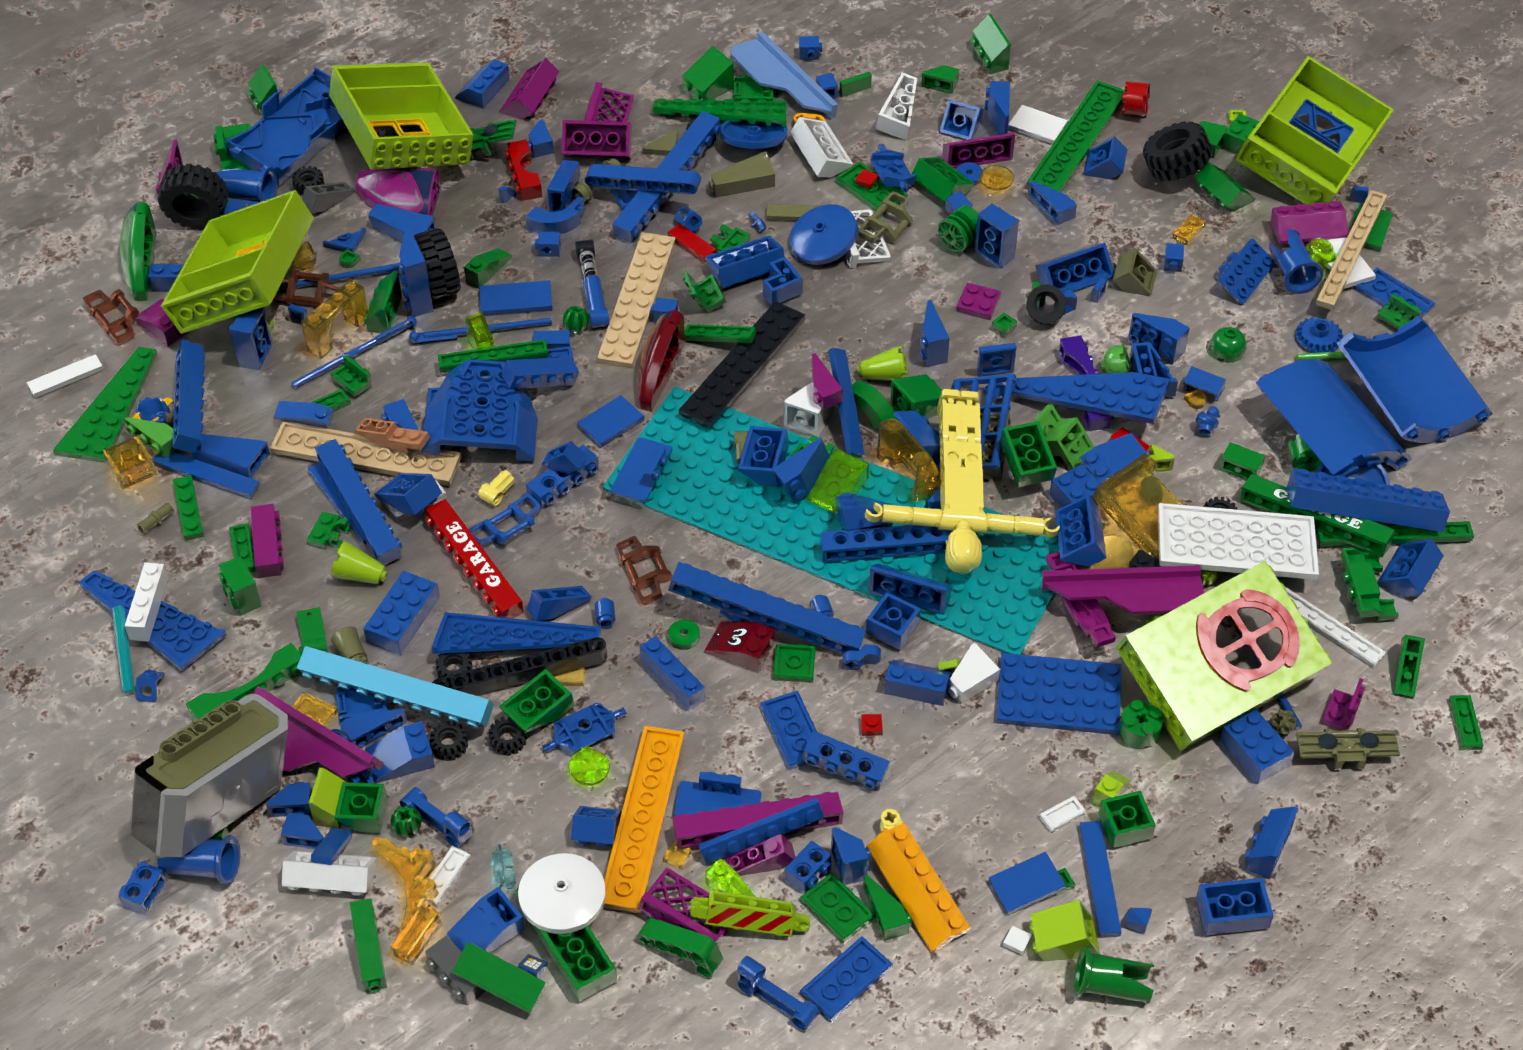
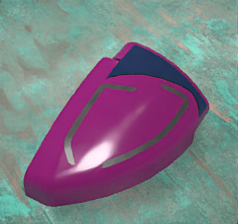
[355,167,440,216]

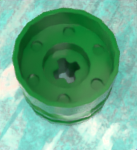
[938,205,978,252]

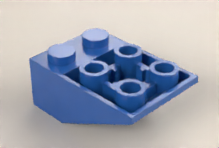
[1128,313,1190,365]
[447,887,525,953]

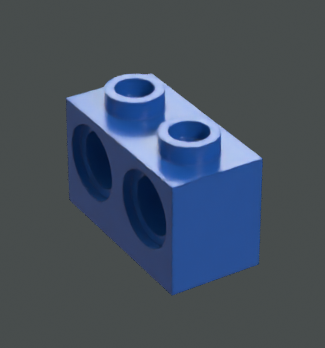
[784,840,832,893]
[118,861,167,915]

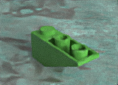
[125,417,177,458]

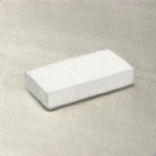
[1039,796,1086,833]

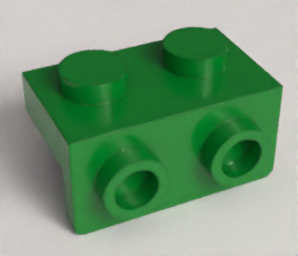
[1378,294,1422,329]
[330,355,372,397]

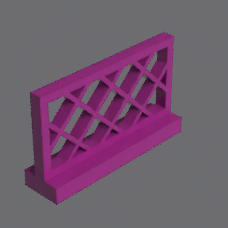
[584,82,634,122]
[638,867,729,944]

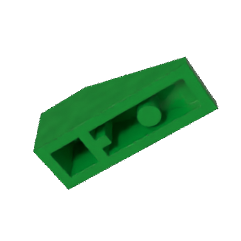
[464,248,512,289]
[1394,634,1425,698]
[863,875,912,941]

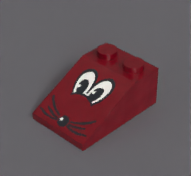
[704,621,775,673]

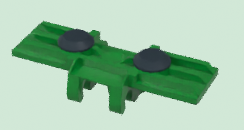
[470,120,516,159]

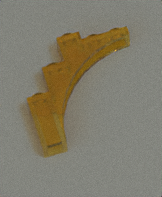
[371,836,442,965]

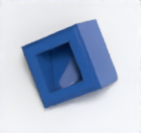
[1054,289,1077,315]
[1124,908,1152,934]

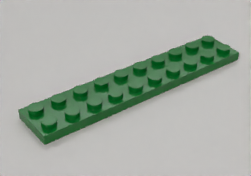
[1027,80,1127,192]

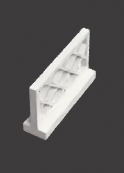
[844,210,891,268]

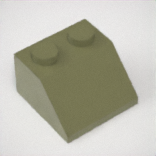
[1113,248,1157,296]

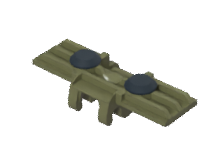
[1296,728,1400,770]

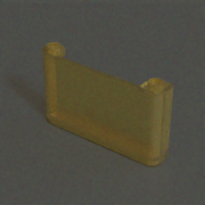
[1094,453,1182,560]

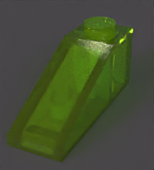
[705,858,756,897]

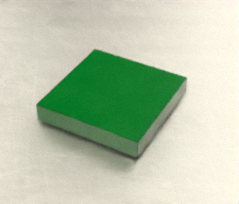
[773,644,816,683]

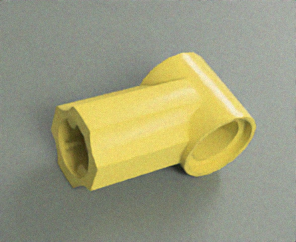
[478,470,515,506]

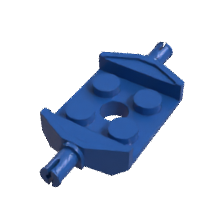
[870,144,916,193]
[542,703,627,758]

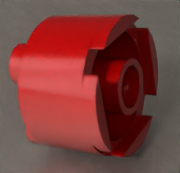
[1122,81,1150,116]

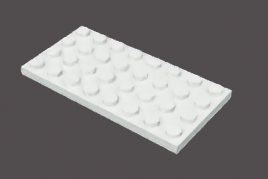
[1158,503,1319,580]

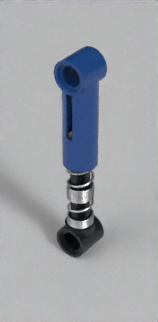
[575,239,610,328]

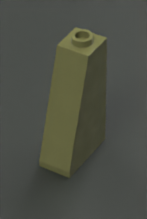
[709,151,775,198]

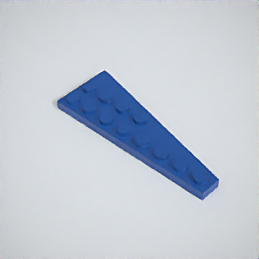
[79,570,227,671]
[432,612,601,654]

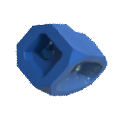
[675,207,702,231]

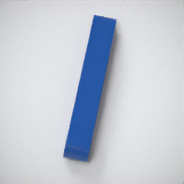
[585,164,701,194]

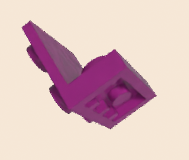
[1321,678,1365,731]

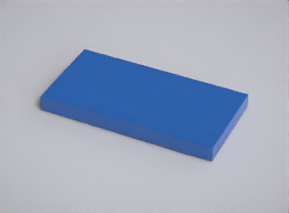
[1355,267,1435,318]
[479,280,553,316]
[760,690,828,770]
[800,936,893,1022]

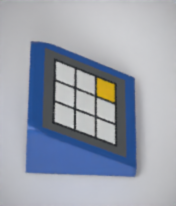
[517,954,548,979]

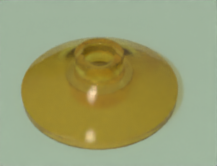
[980,165,1014,190]

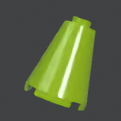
[858,345,908,381]
[330,541,388,584]

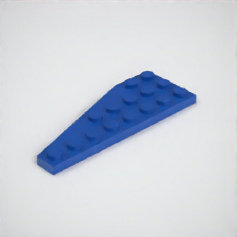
[1011,372,1170,424]

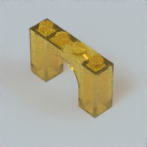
[301,279,368,359]

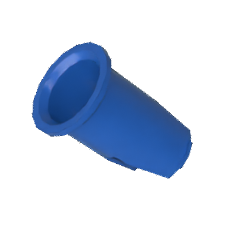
[213,167,278,202]
[1269,229,1324,294]
[157,835,241,885]

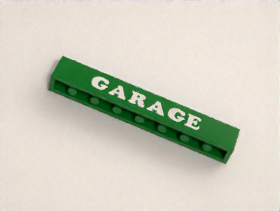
[1240,474,1395,557]

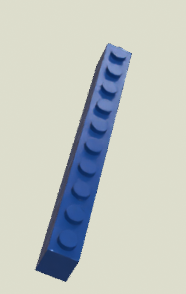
[613,111,721,243]
[668,562,866,654]

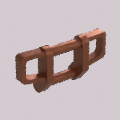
[272,270,343,309]
[83,289,139,344]
[616,536,673,605]

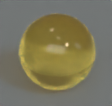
[1093,535,1135,569]

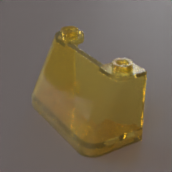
[876,418,942,502]

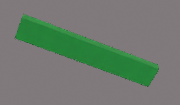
[438,339,549,372]

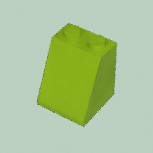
[1029,900,1100,961]

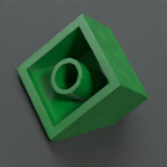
[247,65,278,114]
[335,782,388,833]

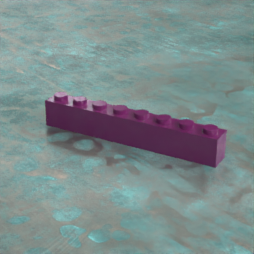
[673,792,844,849]

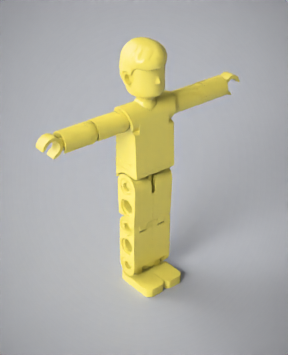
[865,389,1060,574]

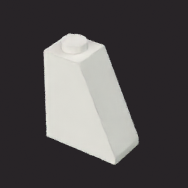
[948,643,1000,704]

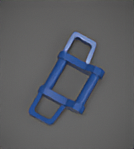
[469,493,541,547]

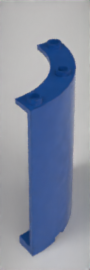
[1337,315,1493,443]
[1256,359,1412,477]

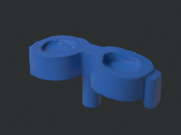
[748,212,766,232]

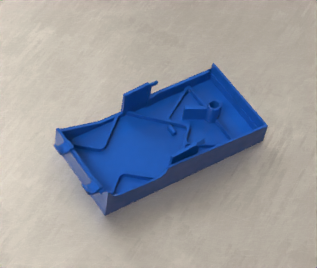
[226,67,347,186]

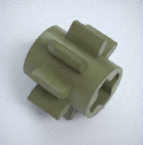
[1270,709,1297,735]

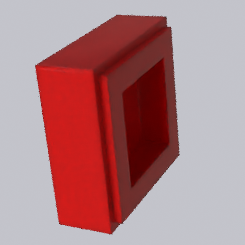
[855,169,879,189]

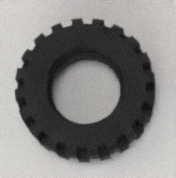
[1143,121,1212,182]
[158,164,229,229]
[414,228,461,300]

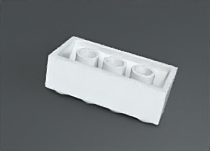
[790,117,853,178]
[282,850,377,895]

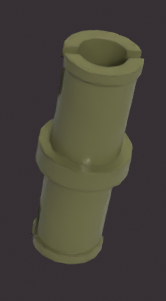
[136,503,174,534]

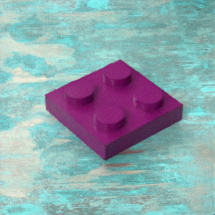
[956,282,1001,320]

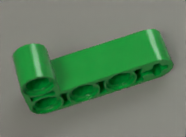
[636,918,723,978]

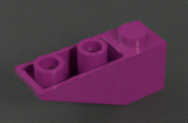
[725,834,795,878]

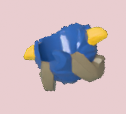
[132,397,173,424]

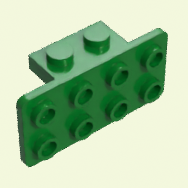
[213,123,253,170]

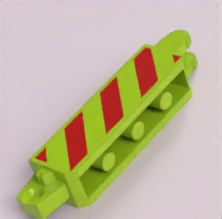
[690,891,810,937]

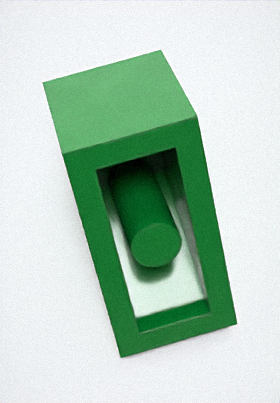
[921,65,959,94]

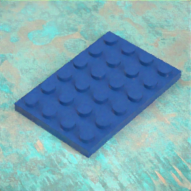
[996,653,1122,735]

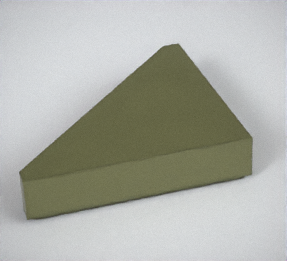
[643,130,678,155]

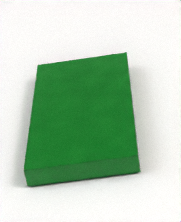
[835,161,908,216]

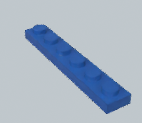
[698,798,825,864]

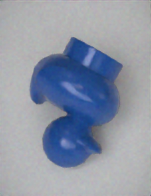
[1195,406,1221,435]

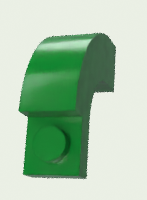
[852,381,896,428]

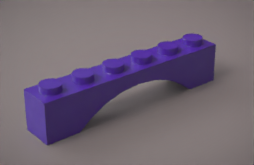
[1059,335,1114,431]

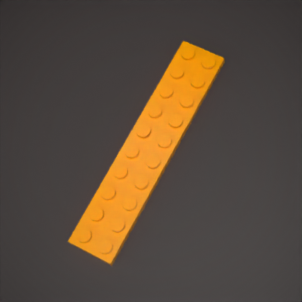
[603,726,685,914]

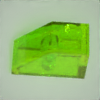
[465,311,494,350]

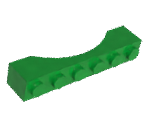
[186,642,302,721]

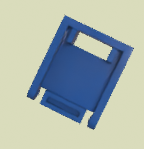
[336,686,388,723]

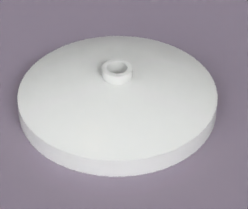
[518,853,606,934]

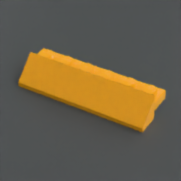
[866,823,971,953]

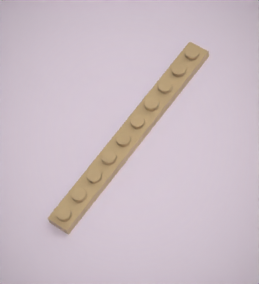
[1316,190,1387,310]

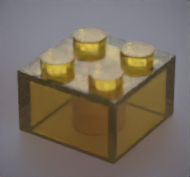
[103,436,157,489]

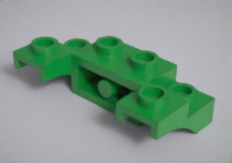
[1340,547,1399,621]

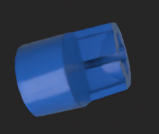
[842,644,881,670]

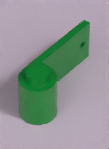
[296,607,329,655]

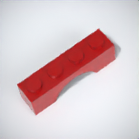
[505,139,542,201]

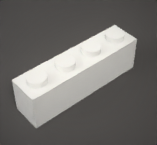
[125,563,168,641]

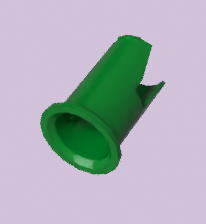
[1074,946,1154,1005]

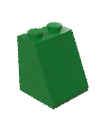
[682,46,734,100]
[890,374,942,419]

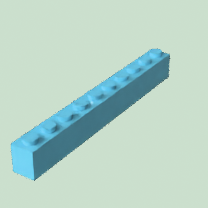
[297,646,494,729]

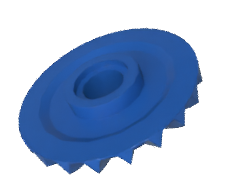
[1296,316,1344,353]

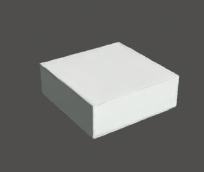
[1003,926,1032,955]

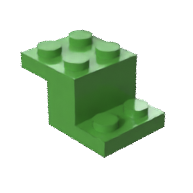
[1032,404,1094,470]

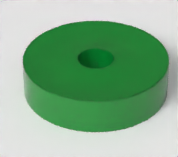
[668,620,700,650]

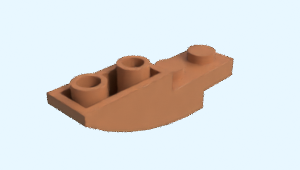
[355,418,430,453]

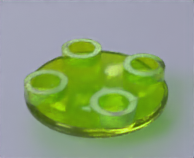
[568,747,610,785]

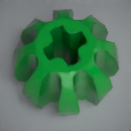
[563,306,589,332]
[390,805,422,837]

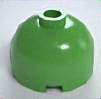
[1101,344,1131,373]

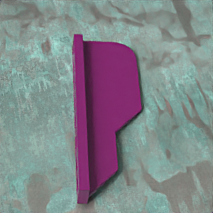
[1041,565,1204,615]
[254,686,384,778]

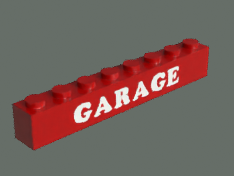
[425,499,524,618]

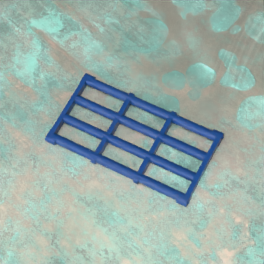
[935,374,1016,475]

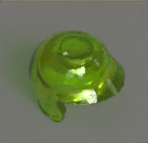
[1306,238,1337,270]

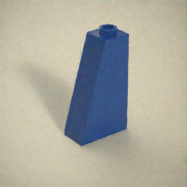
[547,160,580,212]
[369,203,436,243]
[191,434,270,478]

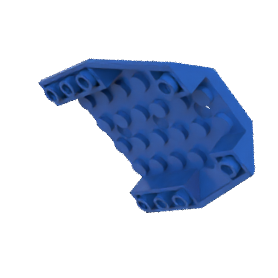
[421,359,538,461]

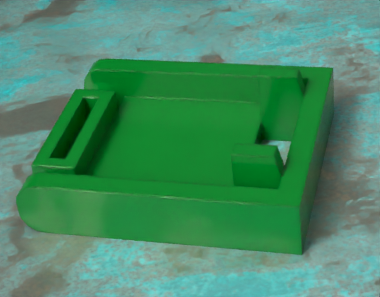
[734,76,774,101]

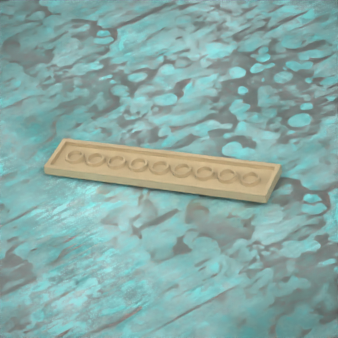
[597,232,676,369]
[270,421,461,486]

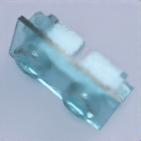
[490,844,516,889]

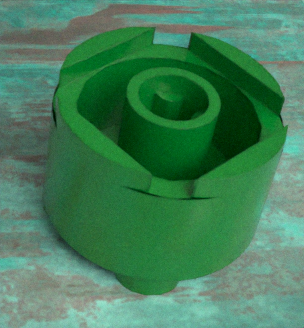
[1287,434,1322,470]
[1119,700,1163,749]

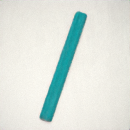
[112,605,135,695]

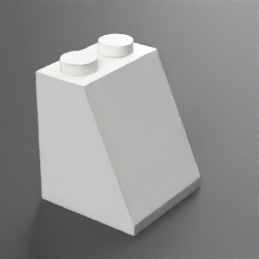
[784,382,836,437]

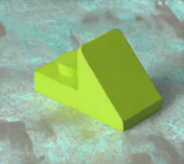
[1135,444,1175,475]

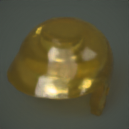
[290,241,317,272]

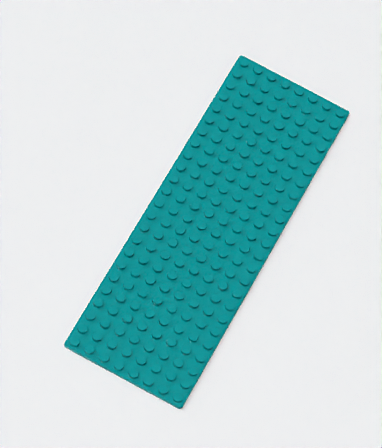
[603,387,1060,655]

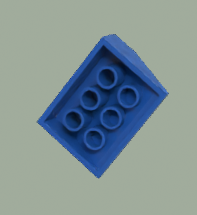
[398,226,433,317]

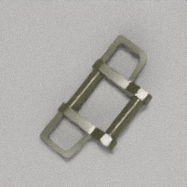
[858,191,913,243]

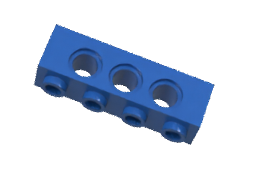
[526,444,599,509]
[802,731,890,790]

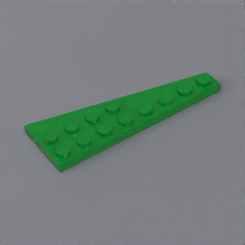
[653,98,787,127]
[53,347,157,463]

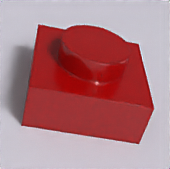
[861,714,883,736]

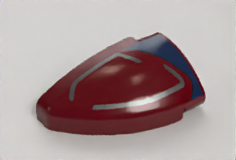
[637,310,685,412]

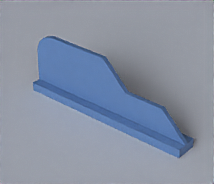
[730,32,838,119]

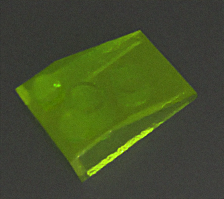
[807,448,870,514]

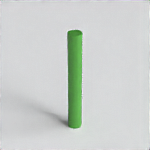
[1296,351,1346,361]

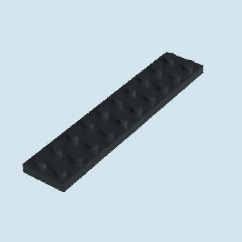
[679,302,806,429]

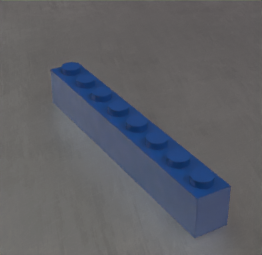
[172,340,205,453]
[315,439,402,565]

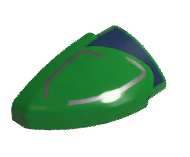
[120,202,157,301]

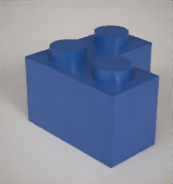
[763,257,803,305]

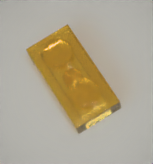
[1172,214,1206,246]

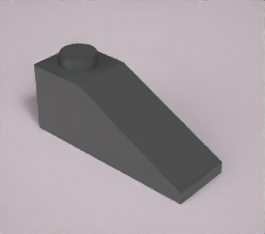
[302,182,355,214]

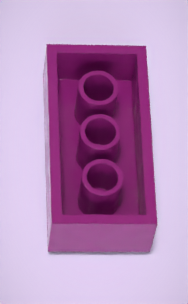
[561,120,632,159]

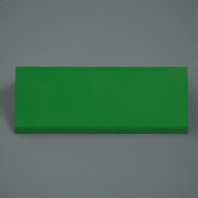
[452,942,548,1014]

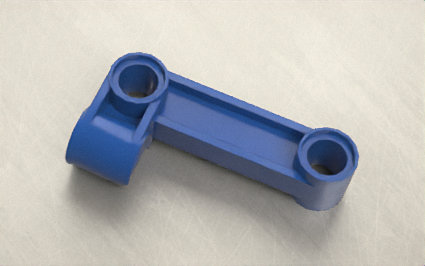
[399,787,473,848]
[737,956,820,1031]

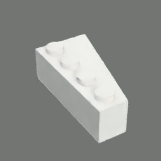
[875,72,917,140]

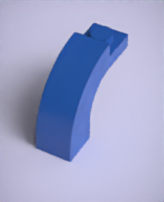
[526,196,585,234]

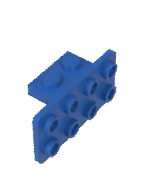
[1215,239,1275,305]
[611,437,672,503]
[674,772,762,817]

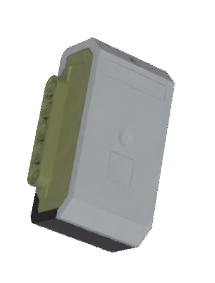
[130,694,288,857]

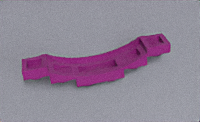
[1045,552,1116,648]

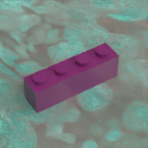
[250,503,284,578]

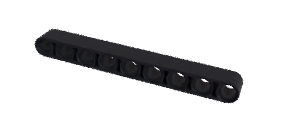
[432,637,608,696]

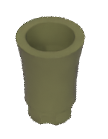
[331,626,369,664]

